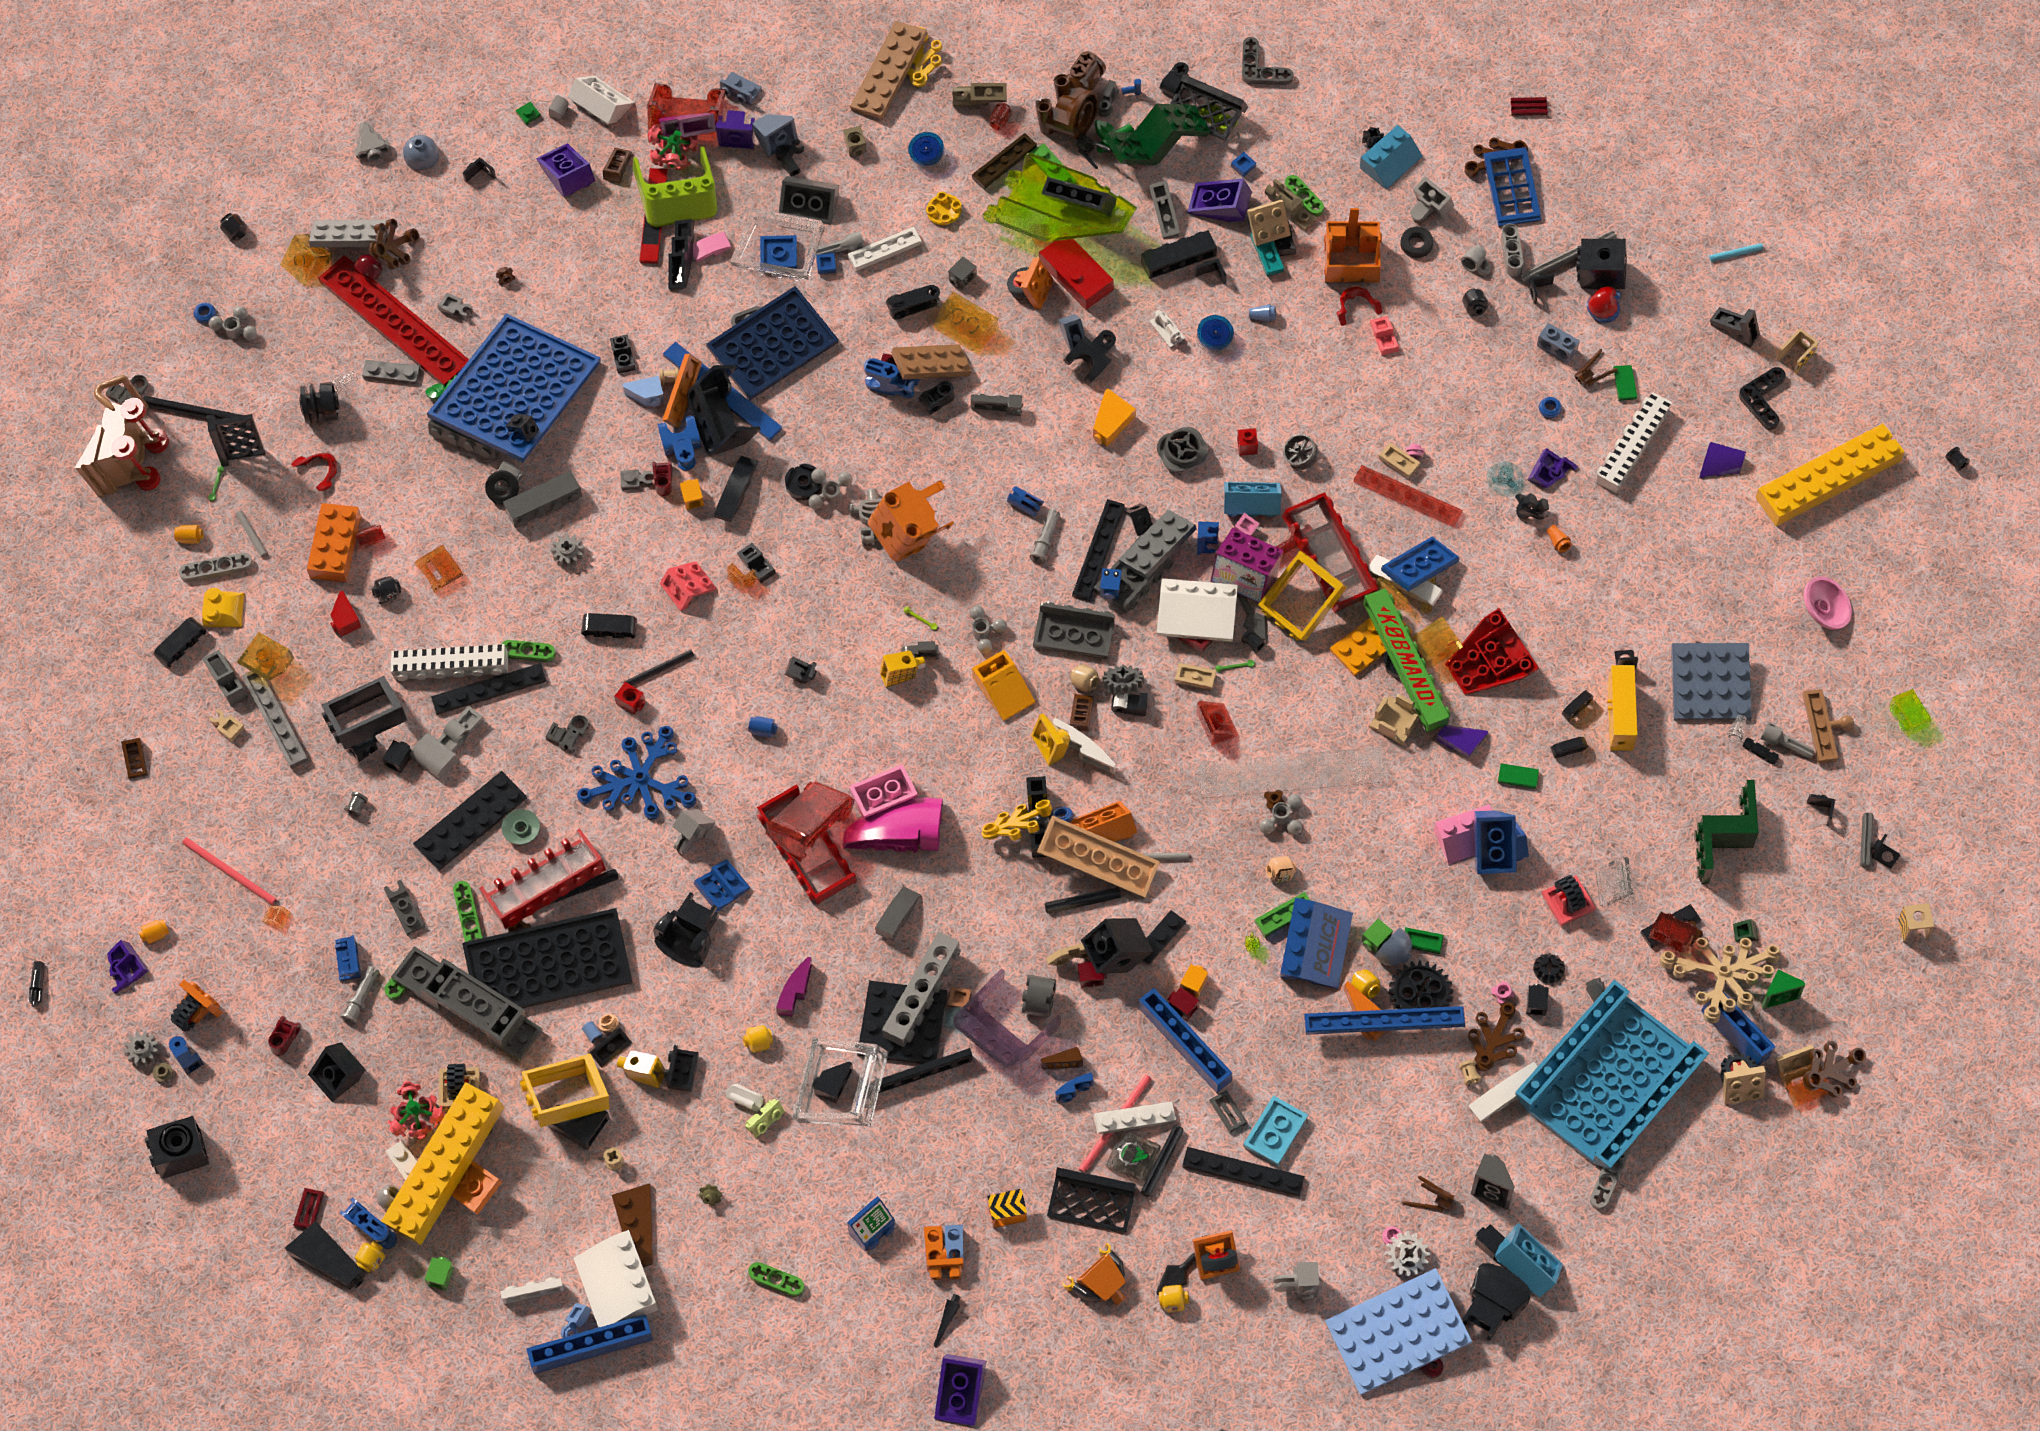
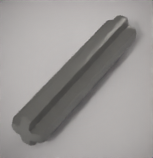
[1860,812,1874,868]

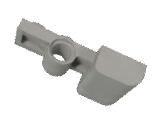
[410,706,484,780]

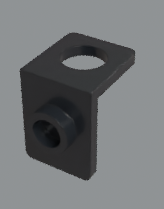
[463,157,496,183]
[1195,259,1227,284]
[1528,274,1554,304]
[1124,503,1153,536]
[1614,650,1638,670]
[1807,794,1836,826]
[1872,834,1900,869]

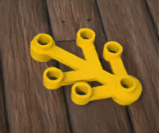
[907,27,943,87]
[981,800,1052,841]

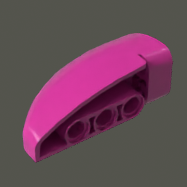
[842,797,943,853]

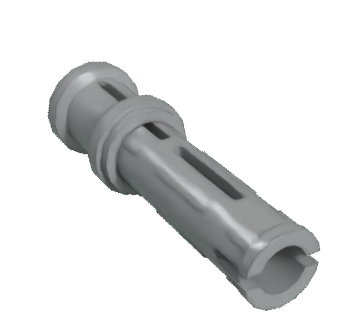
[1029,509,1060,563]
[340,966,379,1025]

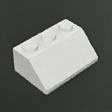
[567,76,635,125]

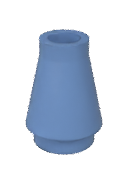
[1249,304,1276,322]

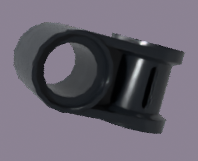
[1159,62,1189,97]
[918,381,955,414]

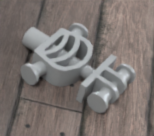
[850,489,882,546]

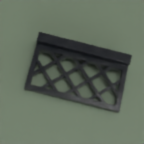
[1170,74,1248,141]
[207,414,265,467]
[1047,1167,1137,1233]

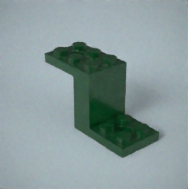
[1104,103,1211,165]
[1694,780,1759,884]

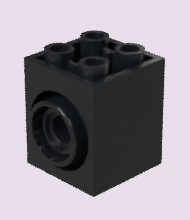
[1576,238,1627,289]
[1081,918,1153,974]
[145,1116,210,1179]

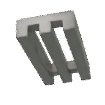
[1209,1090,1247,1134]

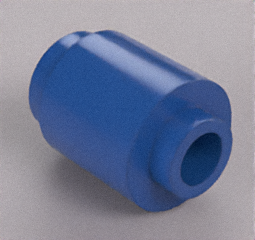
[748,716,778,738]

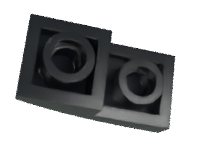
[610,334,636,374]

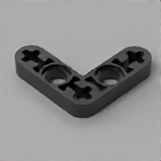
[1739,367,1786,430]

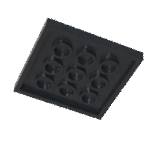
[857,980,947,1064]

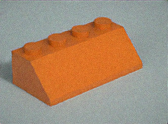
[1070,801,1138,842]

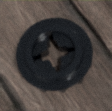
[1533,953,1565,983]

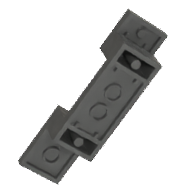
[391,946,543,1062]

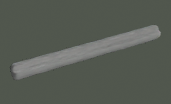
[1520,231,1617,284]

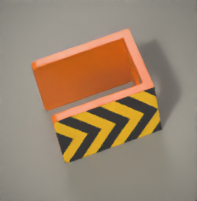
[987,1189,1027,1228]

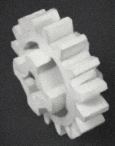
[1385,1231,1430,1276]

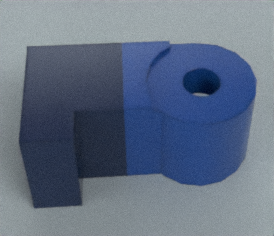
[169,1036,204,1075]

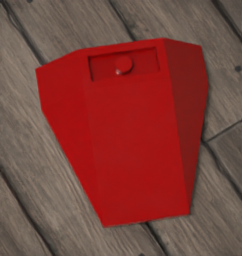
[1445,608,1539,695]

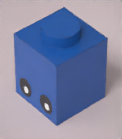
[1100,568,1122,600]

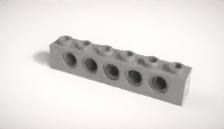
[882,931,961,1047]

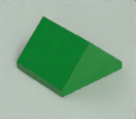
[1761,969,1805,1009]

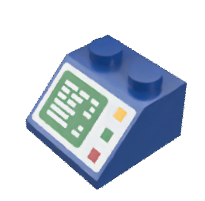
[847,1196,895,1252]

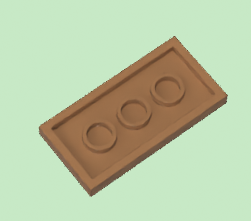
[891,344,972,379]

